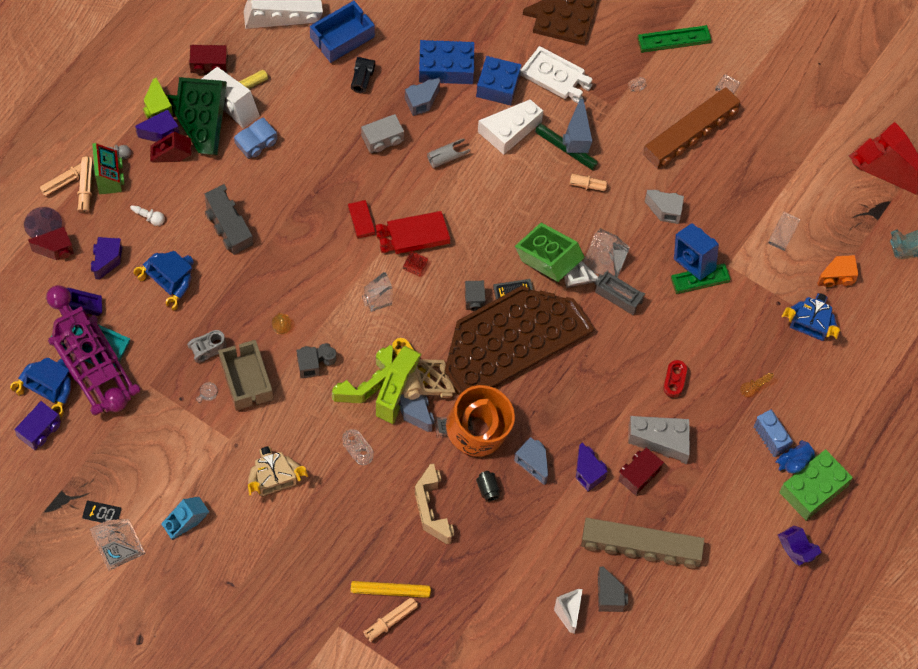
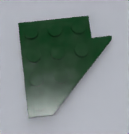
[165,77,227,155]

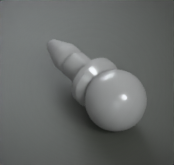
[107,145,131,160]

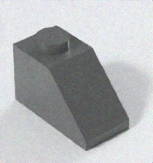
[598,567,628,612]

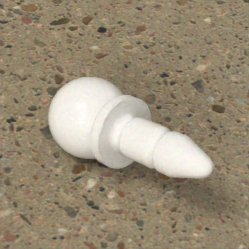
[130,205,165,226]

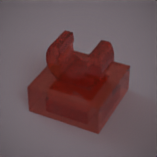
[403,251,428,277]

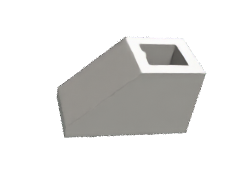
[645,190,684,224]

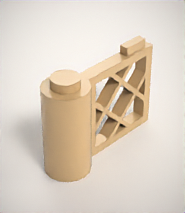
[403,359,455,400]

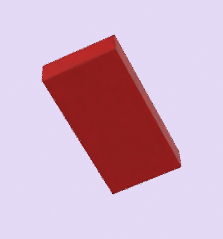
[348,200,375,239]

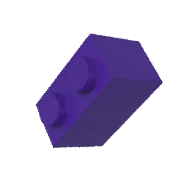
[14,401,61,450]

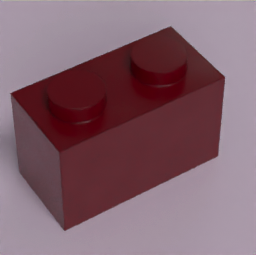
[189,45,228,74]
[618,447,664,496]

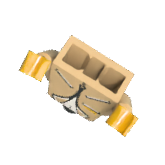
[248,446,308,496]

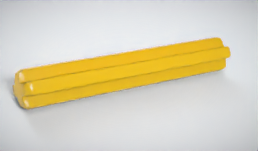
[351,581,431,598]

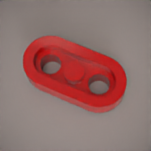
[663,360,687,398]

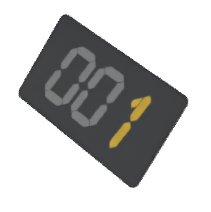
[82,500,122,526]

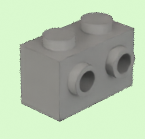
[361,114,404,154]

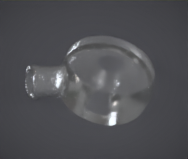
[196,382,218,403]

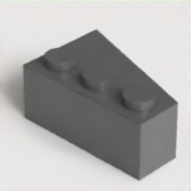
[204,184,253,255]

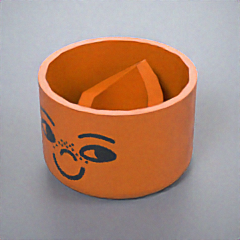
[446,385,515,457]

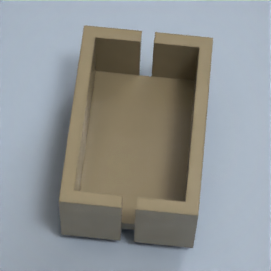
[218,340,273,411]

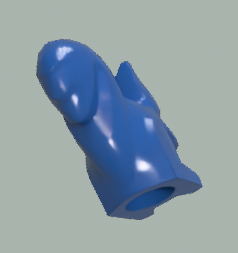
[775,440,815,474]

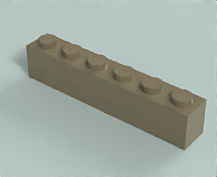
[581,518,704,568]

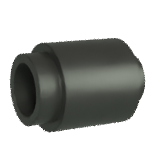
[476,471,501,502]

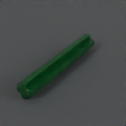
[535,123,598,170]

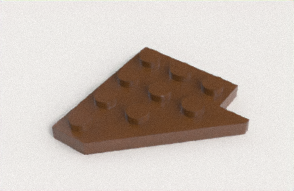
[523,0,598,46]

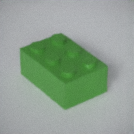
[515,222,585,282]
[779,449,853,521]

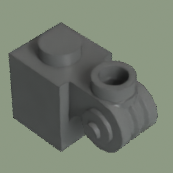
[296,343,336,379]

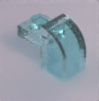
[890,229,918,259]

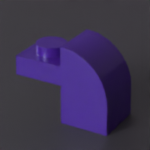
[778,525,822,566]

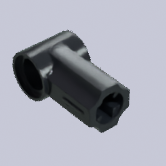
[351,57,376,94]

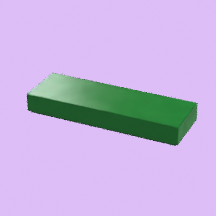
[671,263,731,294]

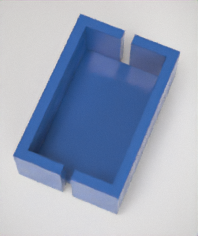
[310,1,375,63]
[419,40,474,84]

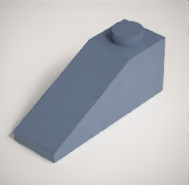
[563,99,592,153]

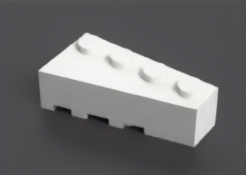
[244,0,323,29]

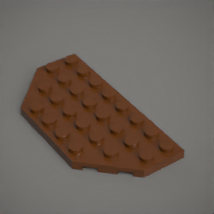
[444,286,594,395]

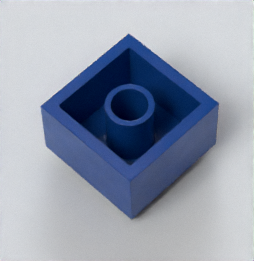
[476,56,522,106]
[674,223,719,280]

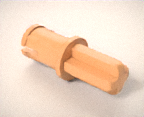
[570,173,607,191]

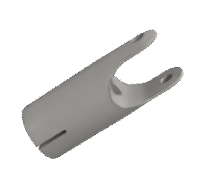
[427,139,471,168]

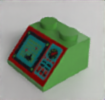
[92,143,125,194]

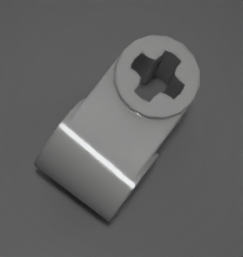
[187,330,227,363]

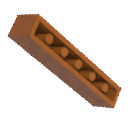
[643,87,741,169]

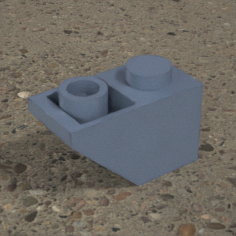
[405,78,440,116]
[398,394,435,432]

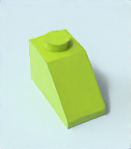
[143,78,173,118]

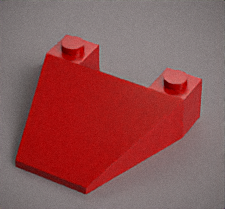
[849,122,918,195]

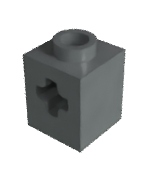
[464,280,485,311]

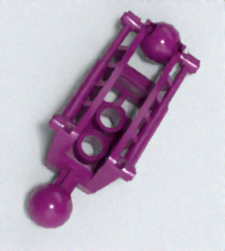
[46,285,141,416]

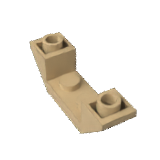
[415,464,454,544]

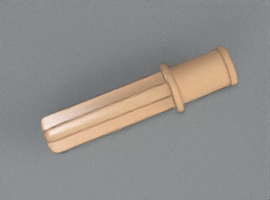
[77,157,93,213]
[40,163,93,196]
[363,598,418,642]

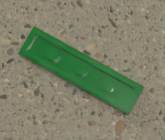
[637,25,711,53]

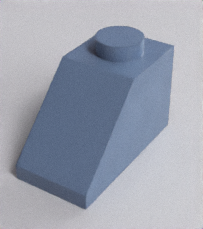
[514,437,548,485]

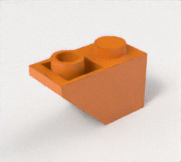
[817,255,858,287]

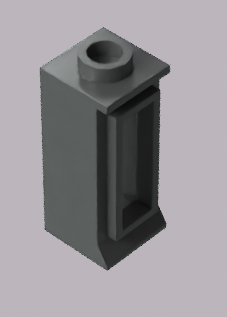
[595,270,645,316]

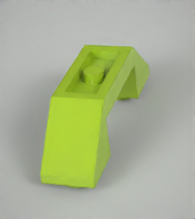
[332,345,393,403]
[376,346,422,424]

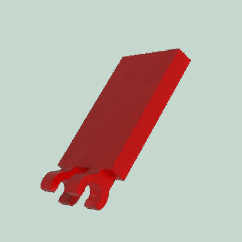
[375,211,450,254]

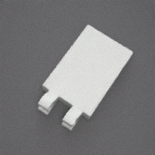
[520,46,593,103]

